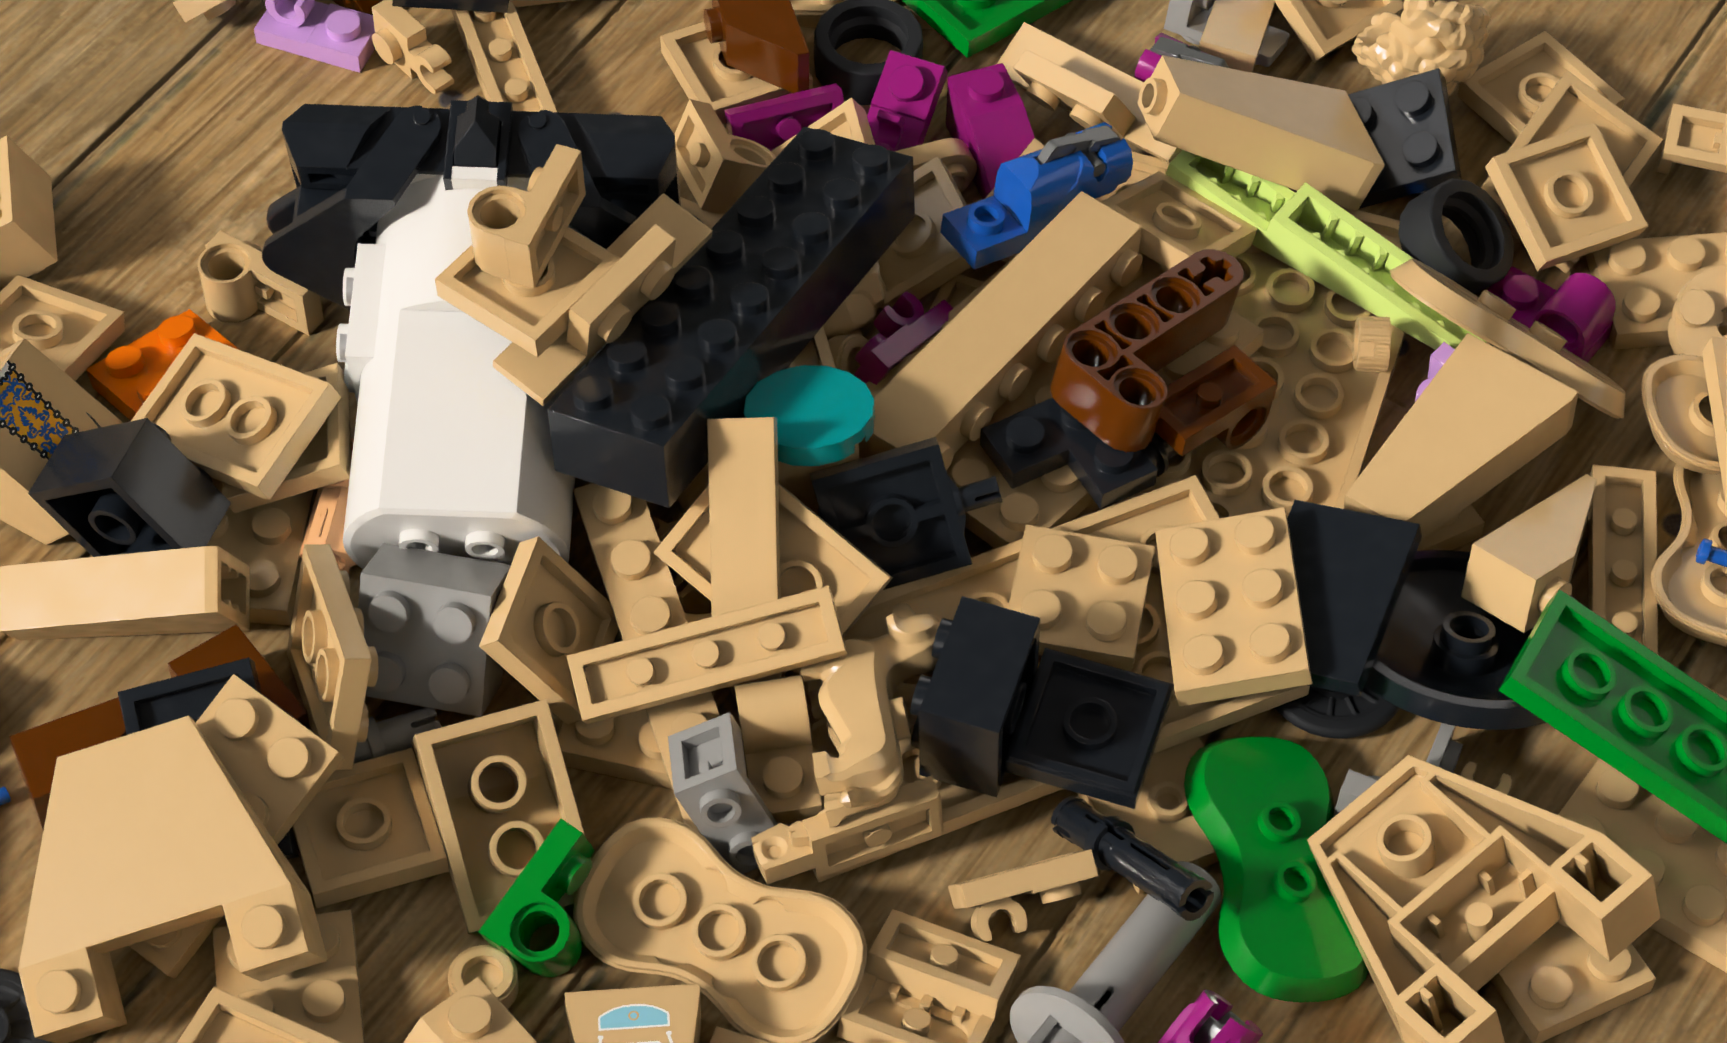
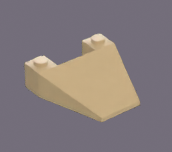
[18,716,328,1043]
[1307,755,1661,1043]

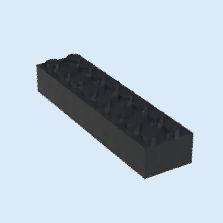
[547,126,915,508]

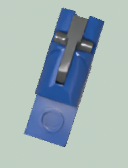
[940,122,1133,270]

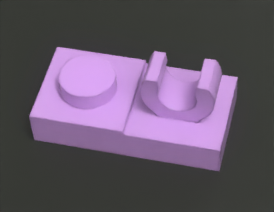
[254,0,375,73]

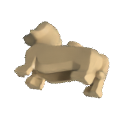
[800,603,940,827]

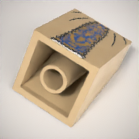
[0,338,123,545]

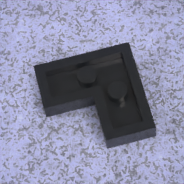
[980,397,1158,510]

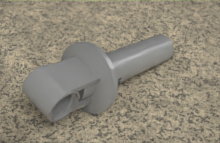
[1010,861,1221,1043]

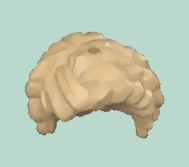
[1352,0,1491,97]

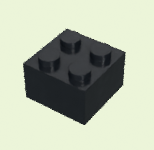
[28,418,231,557]
[910,596,1040,797]

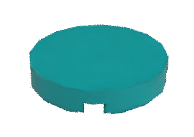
[744,365,875,466]

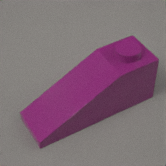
[946,63,1035,200]

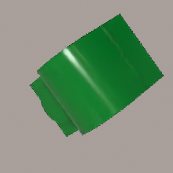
[478,819,595,977]

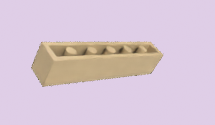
[858,191,1142,470]

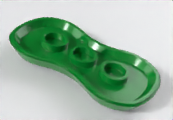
[1184,737,1369,1003]

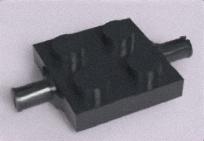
[810,437,1003,590]

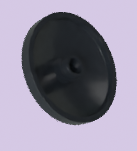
[1365,550,1576,730]

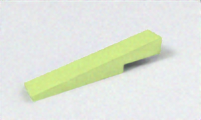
[1166,150,1488,350]

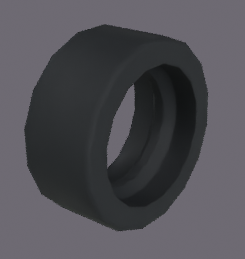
[814,0,923,105]
[1398,178,1514,295]

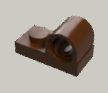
[1155,345,1278,456]

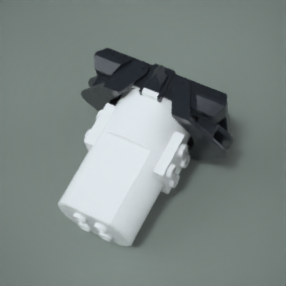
[262,95,704,569]

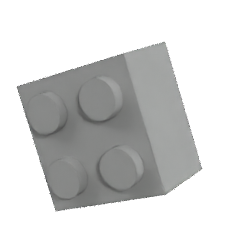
[358,543,511,717]

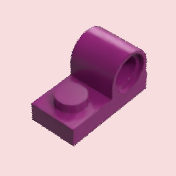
[1487,266,1616,363]

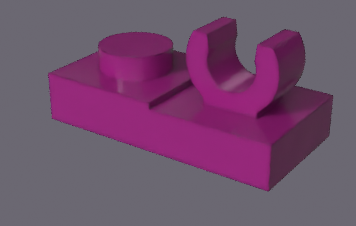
[867,50,948,152]
[724,83,844,151]
[854,291,953,385]

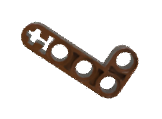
[1050,249,1244,452]

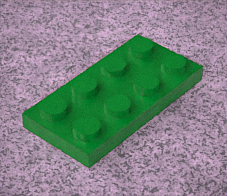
[1499,589,1727,844]

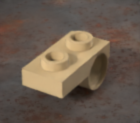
[198,230,324,336]

